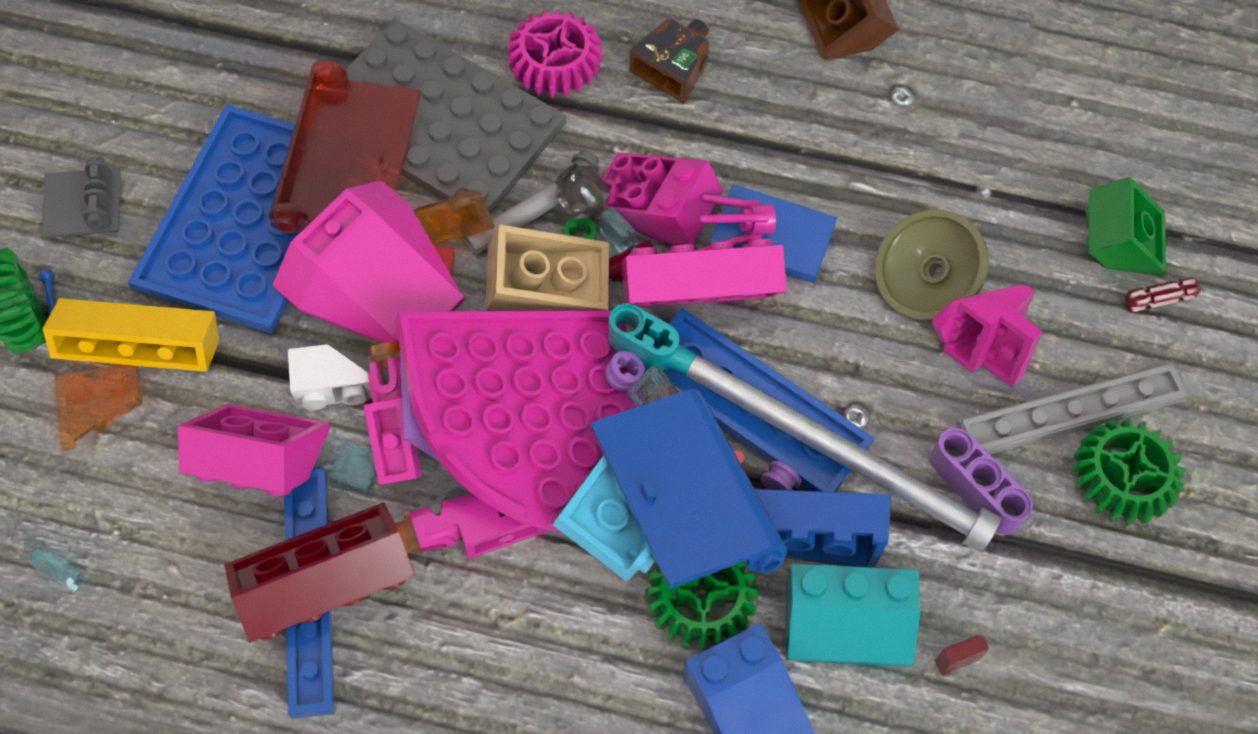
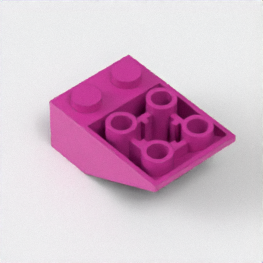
[585,152,723,245]

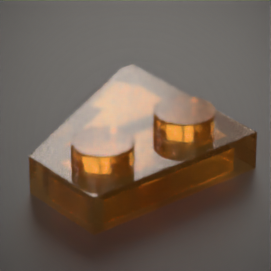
[55,364,143,451]

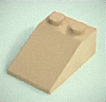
[485,224,609,311]

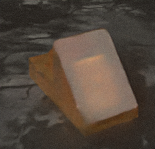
[414,188,495,245]

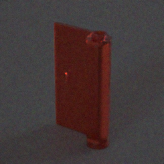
[269,60,421,233]

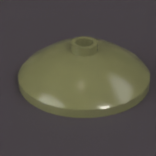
[875,209,989,321]

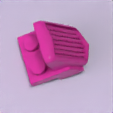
[932,284,1043,387]

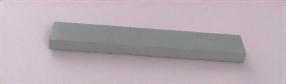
[956,363,1189,455]

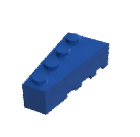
[755,489,891,568]

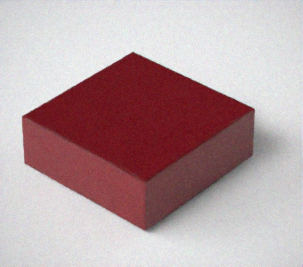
[935,635,989,675]

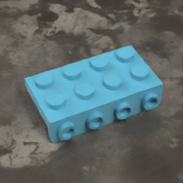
[552,455,656,581]

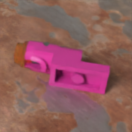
[364,341,422,485]
[395,487,546,560]

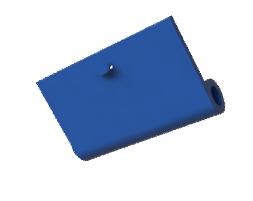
[590,389,788,589]

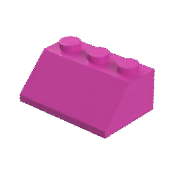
[178,404,330,496]

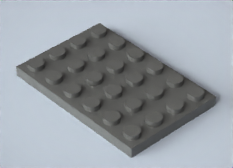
[306,18,566,223]

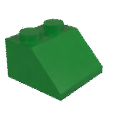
[1086,176,1166,276]

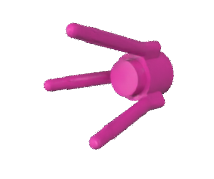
[696,194,776,251]

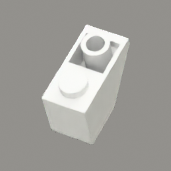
[288,344,372,410]

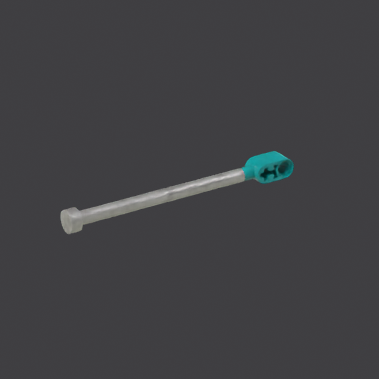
[608,303,1001,553]

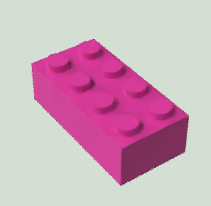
[621,239,787,307]

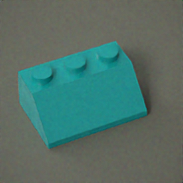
[786,564,921,667]

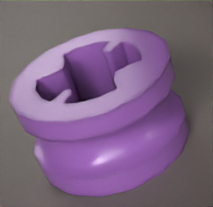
[604,351,645,391]
[760,461,802,491]

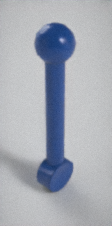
[39,269,56,316]

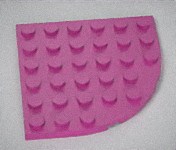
[395,311,645,533]

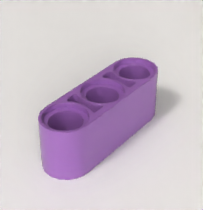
[930,428,1033,535]

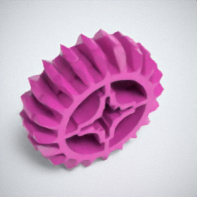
[507,8,602,99]

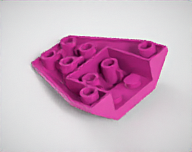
[272,180,465,351]

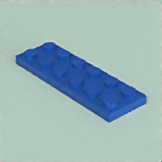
[644,308,875,492]

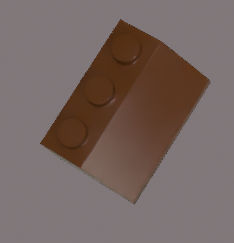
[799,0,899,60]

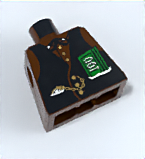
[629,19,710,104]

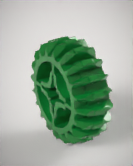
[0,247,46,354]
[1072,418,1186,525]
[645,561,759,652]

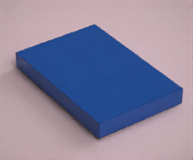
[709,184,838,284]

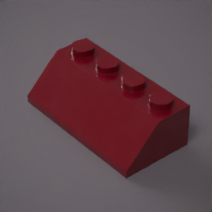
[224,502,415,643]

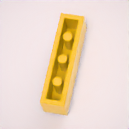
[43,298,219,372]

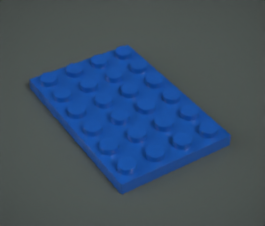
[128,104,362,334]

